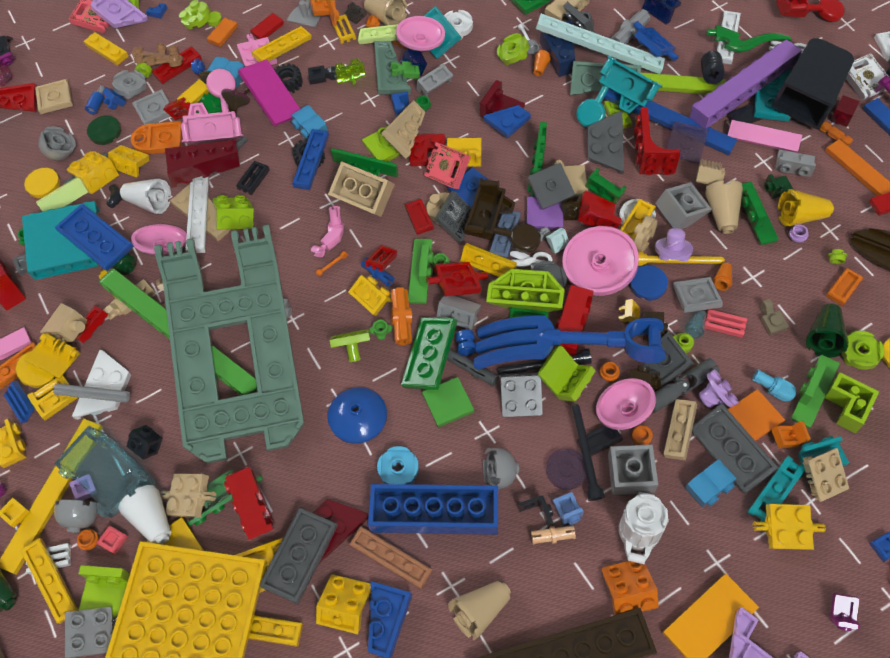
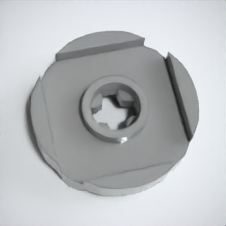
[112,70,147,99]

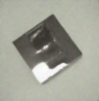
[344,2,367,24]

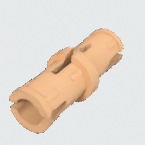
[531,525,576,545]

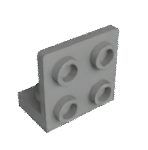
[500,373,543,417]
[65,607,113,658]

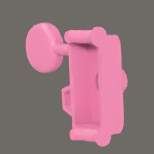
[180,69,244,144]

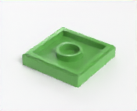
[422,377,474,428]

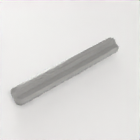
[53,384,130,403]

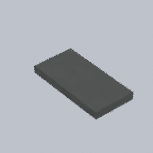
[692,403,778,494]
[260,507,338,605]

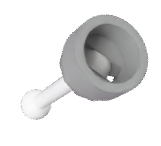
[518,24,539,54]

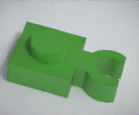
[390,61,420,79]

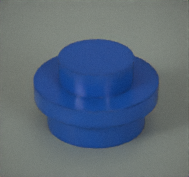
[191,58,205,75]

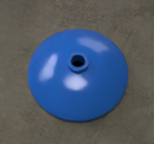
[328,387,387,444]

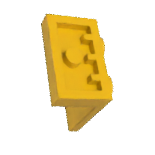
[316,574,371,635]

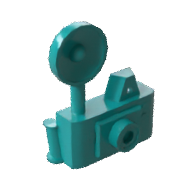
[576,56,662,128]

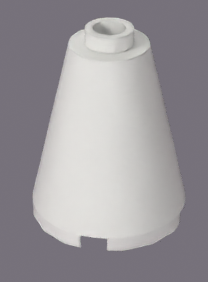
[120,178,171,214]
[118,485,171,545]

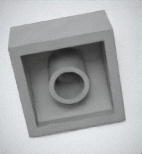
[655,182,712,229]

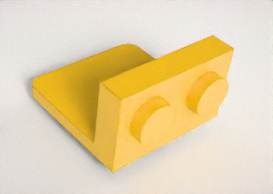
[66,151,119,194]

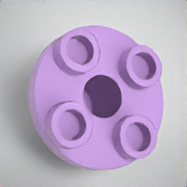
[655,228,693,262]
[699,369,739,408]

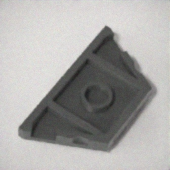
[588,111,624,174]

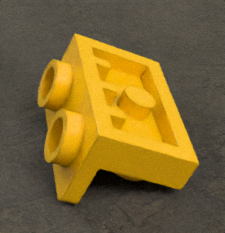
[108,145,150,178]
[348,275,391,316]
[0,418,27,468]

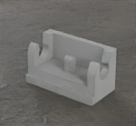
[416,64,454,97]
[436,295,481,330]

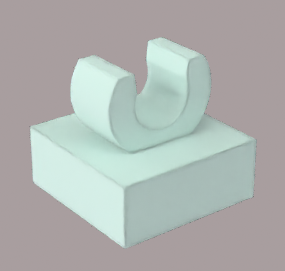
[546,228,569,254]

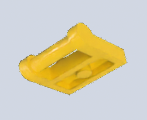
[27,375,79,421]

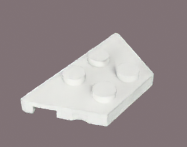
[72,350,131,420]

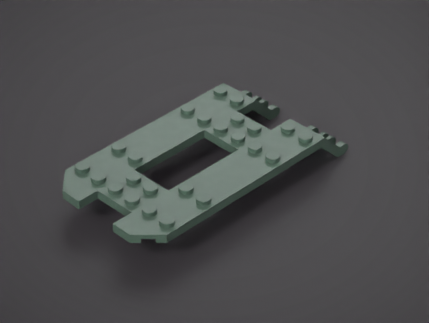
[154,224,305,464]

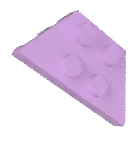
[90,0,148,28]

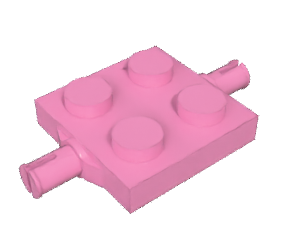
[237,34,277,67]

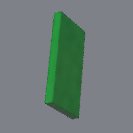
[401,318,457,390]

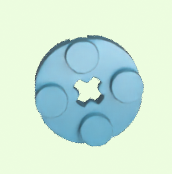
[377,446,419,485]

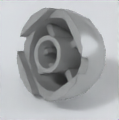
[38,126,76,161]
[483,448,519,490]
[54,500,99,533]

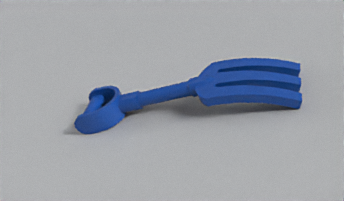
[473,316,666,370]

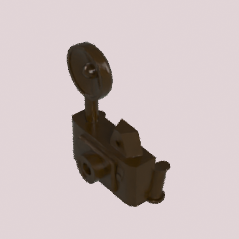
[464,177,541,253]

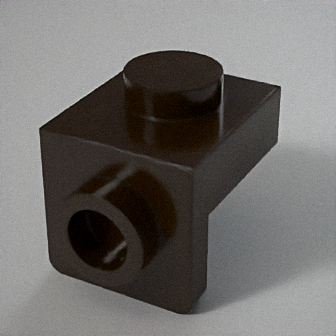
[629,365,661,392]

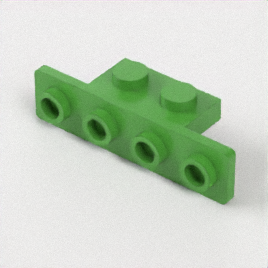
[408,239,434,304]
[791,355,839,428]

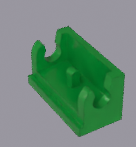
[585,168,627,205]

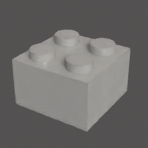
[608,445,658,495]

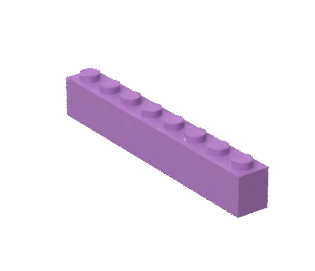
[690,39,802,129]

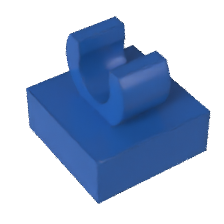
[103,87,127,110]

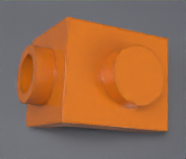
[771,421,810,448]

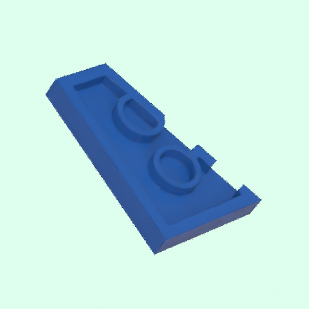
[368,581,412,658]

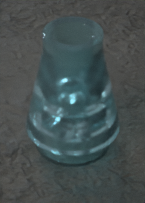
[685,310,707,339]

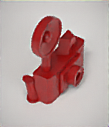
[776,0,845,22]

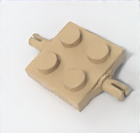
[160,474,216,518]

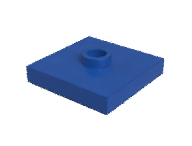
[448,167,488,209]

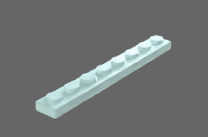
[536,14,665,74]

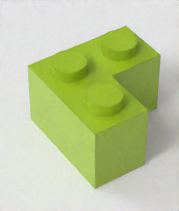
[825,372,879,434]

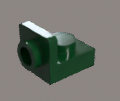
[764,174,794,199]

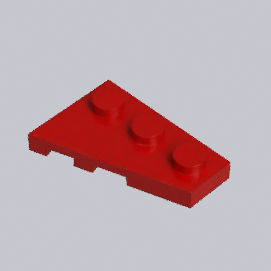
[0,83,37,112]

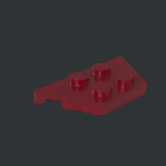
[312,499,369,564]

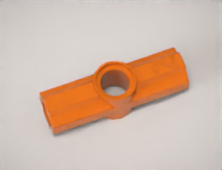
[391,287,412,346]

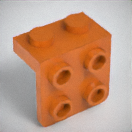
[602,561,659,615]

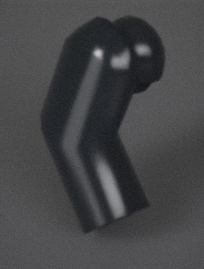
[106,184,122,208]

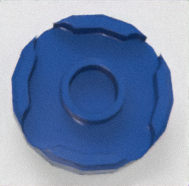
[629,265,668,301]

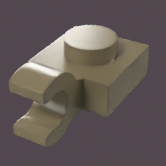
[759,299,789,336]

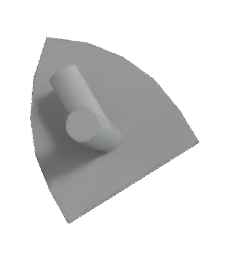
[287,0,320,28]

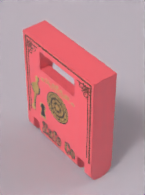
[69,0,110,33]
[424,142,471,190]

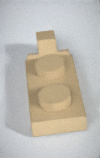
[103,279,155,320]

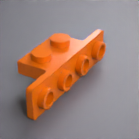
[309,0,339,26]

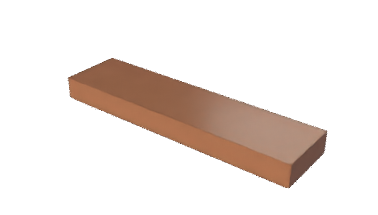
[349,527,433,590]

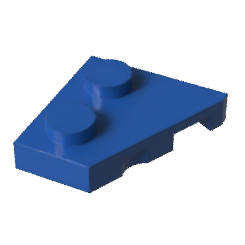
[484,105,531,138]

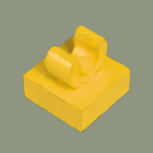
[618,299,641,322]
[0,497,30,528]

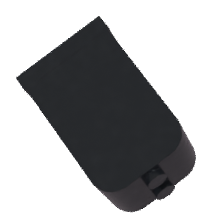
[770,38,854,130]

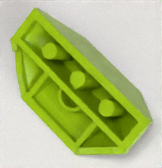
[486,269,565,312]

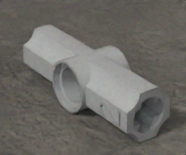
[611,9,651,44]

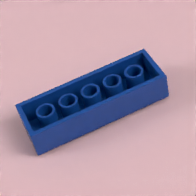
[368,484,498,535]

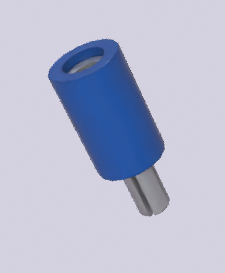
[85,86,105,114]

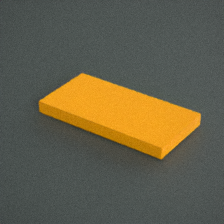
[662,573,759,658]

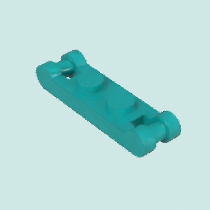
[747,455,805,522]

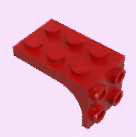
[634,107,680,175]

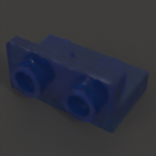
[642,0,681,25]

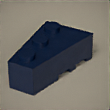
[540,20,575,77]

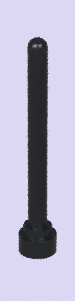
[497,348,592,375]
[572,404,605,501]

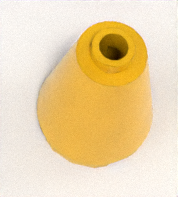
[778,189,834,226]

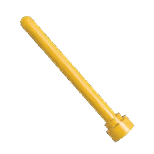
[638,252,725,266]

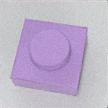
[69,475,97,501]

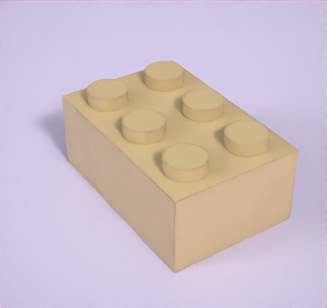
[328,161,395,217]

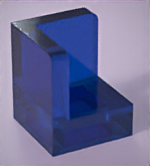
[400,49,427,76]

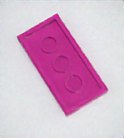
[238,59,300,127]

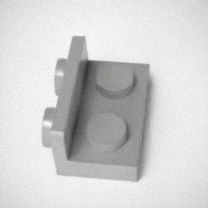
[775,150,816,177]

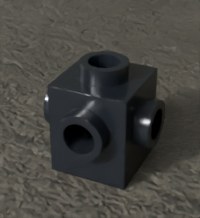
[126,425,163,460]

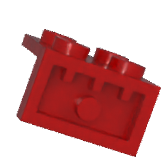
[578,190,622,229]

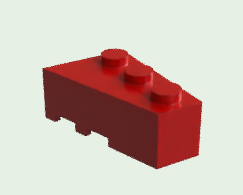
[224,465,275,540]

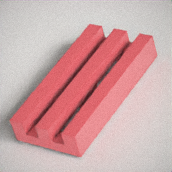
[704,309,747,338]

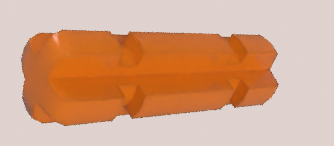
[820,121,853,146]

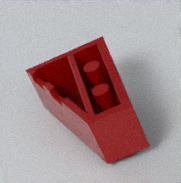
[0,259,26,311]
[552,285,594,355]

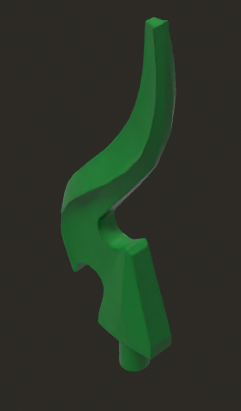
[706,25,792,52]

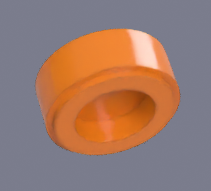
[631,425,653,445]

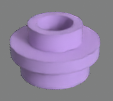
[789,224,809,243]

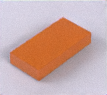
[207,18,238,47]
[826,268,864,307]

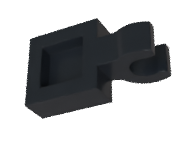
[308,65,338,85]

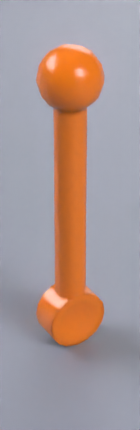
[316,251,348,276]

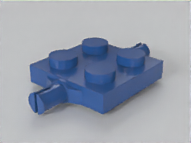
[633,21,679,62]

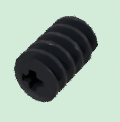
[701,50,725,84]

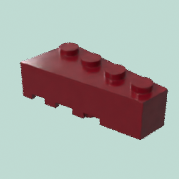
[165,140,240,188]

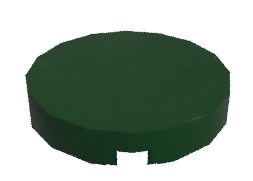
[87,115,122,145]

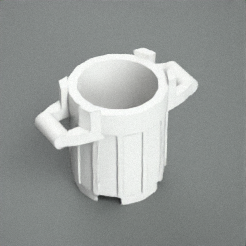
[619,491,669,564]

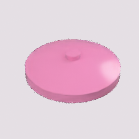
[562,226,639,296]

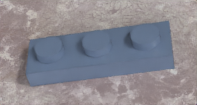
[490,209,521,259]

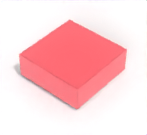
[97,525,128,554]

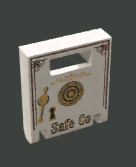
[846,54,889,100]

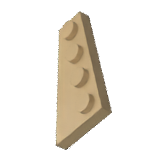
[381,100,425,159]
[170,184,231,241]

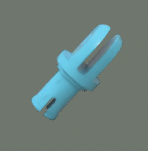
[752,369,797,402]

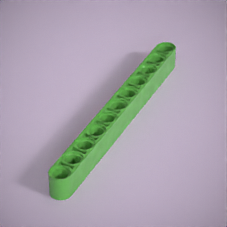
[99,268,257,396]

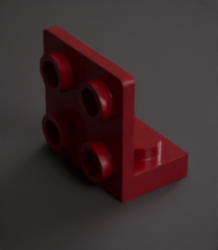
[480,80,525,118]

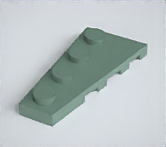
[374,41,411,95]
[570,61,641,96]

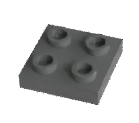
[563,1,595,33]

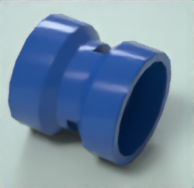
[455,330,476,356]

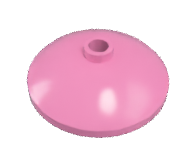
[396,16,445,51]
[131,224,187,256]
[596,378,656,430]

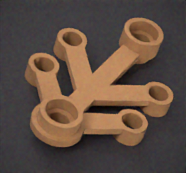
[132,43,183,67]

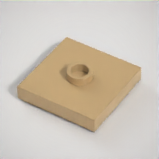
[35,79,73,114]

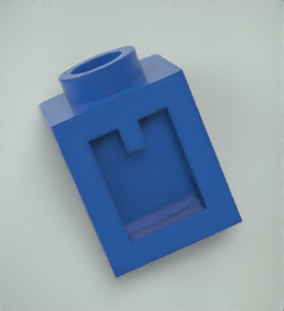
[391,91,409,118]

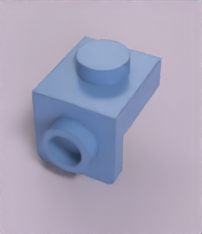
[553,492,584,525]

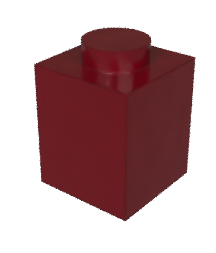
[831,95,860,127]

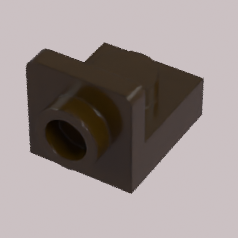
[562,194,582,221]

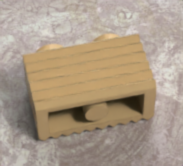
[696,159,725,185]

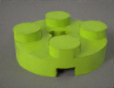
[179,0,211,30]
[497,33,529,65]
[841,331,884,370]

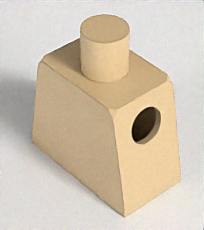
[40,303,87,343]

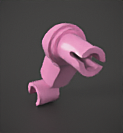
[311,206,344,257]

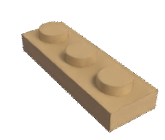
[664,399,697,461]

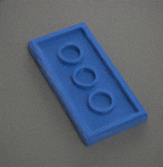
[54,204,134,272]

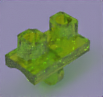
[335,58,366,85]

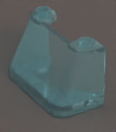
[54,426,157,519]

